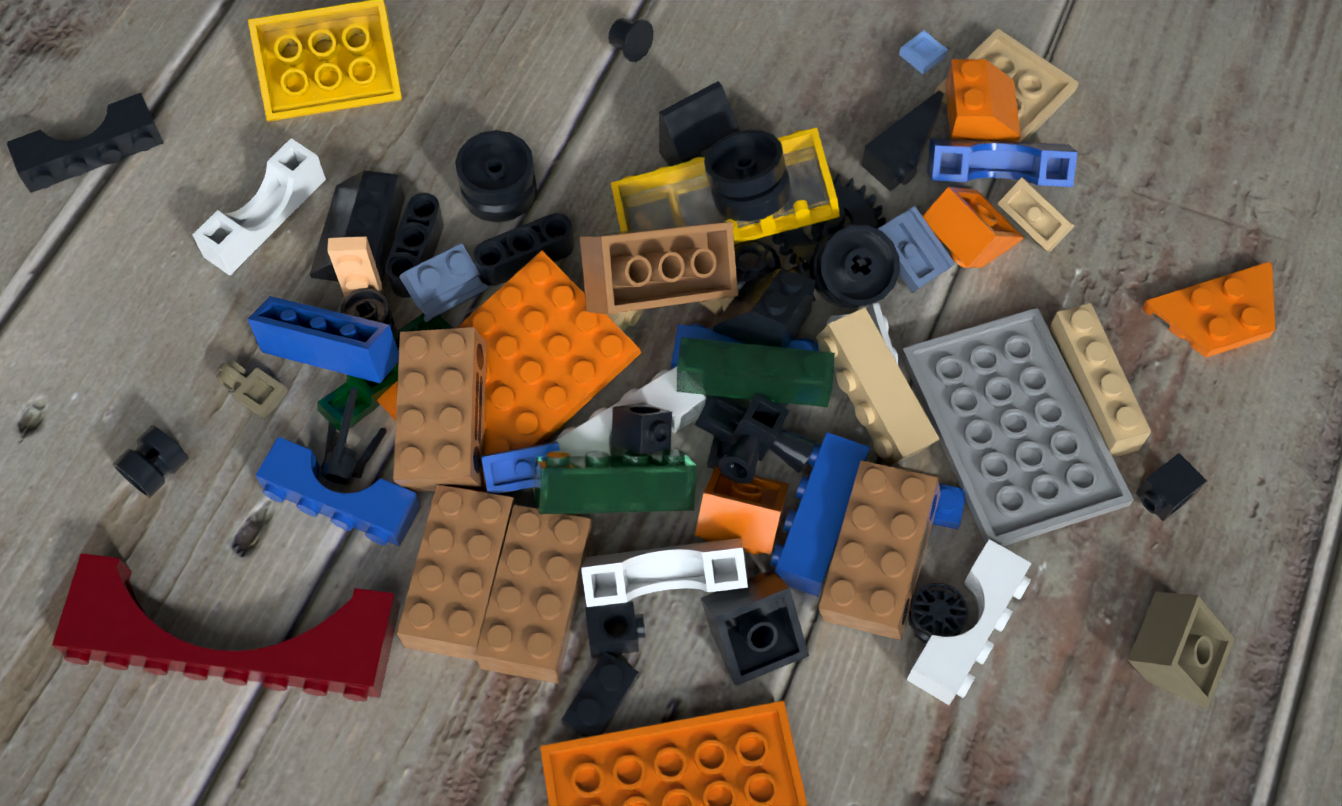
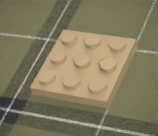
[935,28,1079,142]

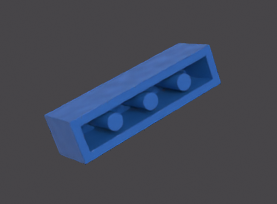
[248,296,399,383]
[770,432,870,597]

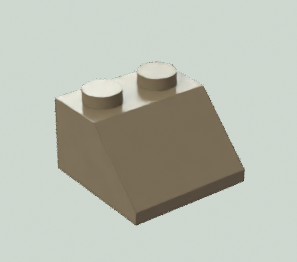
[1128,592,1235,708]

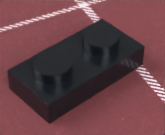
[561,652,639,738]

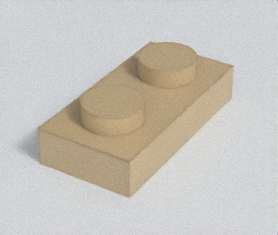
[997,177,1075,252]

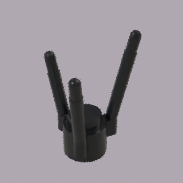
[321,387,387,485]

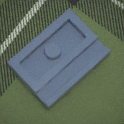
[878,206,955,293]
[399,243,488,322]

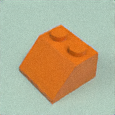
[945,59,1021,141]
[922,187,1024,268]
[694,466,789,555]

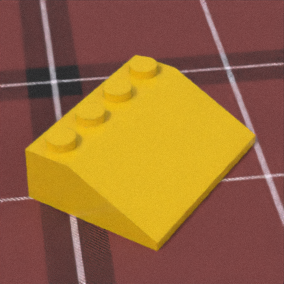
[248,0,402,122]

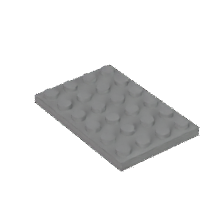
[901,308,1134,547]

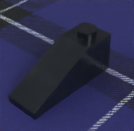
[861,90,944,192]

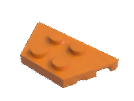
[1142,261,1275,358]

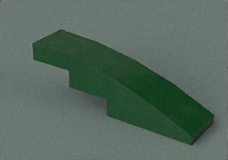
[317,313,454,431]

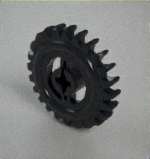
[773,174,886,272]

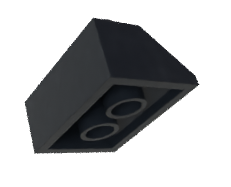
[310,170,405,283]

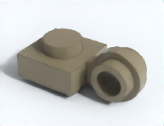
[216,360,288,420]

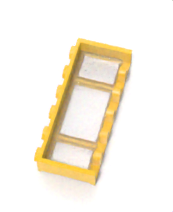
[611,127,840,245]

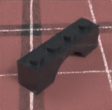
[6,93,164,193]

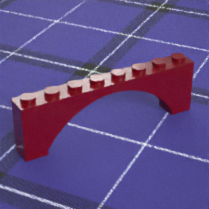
[52,553,400,701]

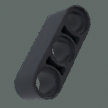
[386,193,444,298]
[474,213,574,286]

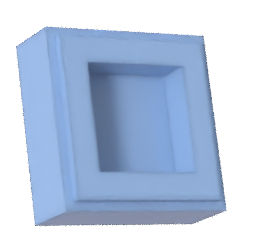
[899,30,948,74]

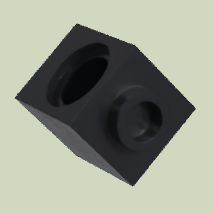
[611,403,672,454]
[1136,453,1207,521]
[585,601,646,658]

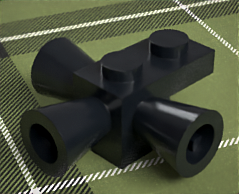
[695,376,817,484]

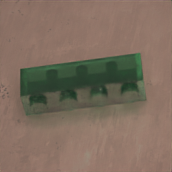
[677,337,835,408]
[534,450,697,514]

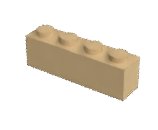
[1049,303,1151,458]
[816,307,939,467]

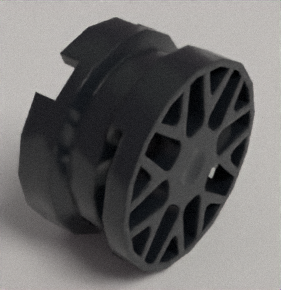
[908,583,968,644]

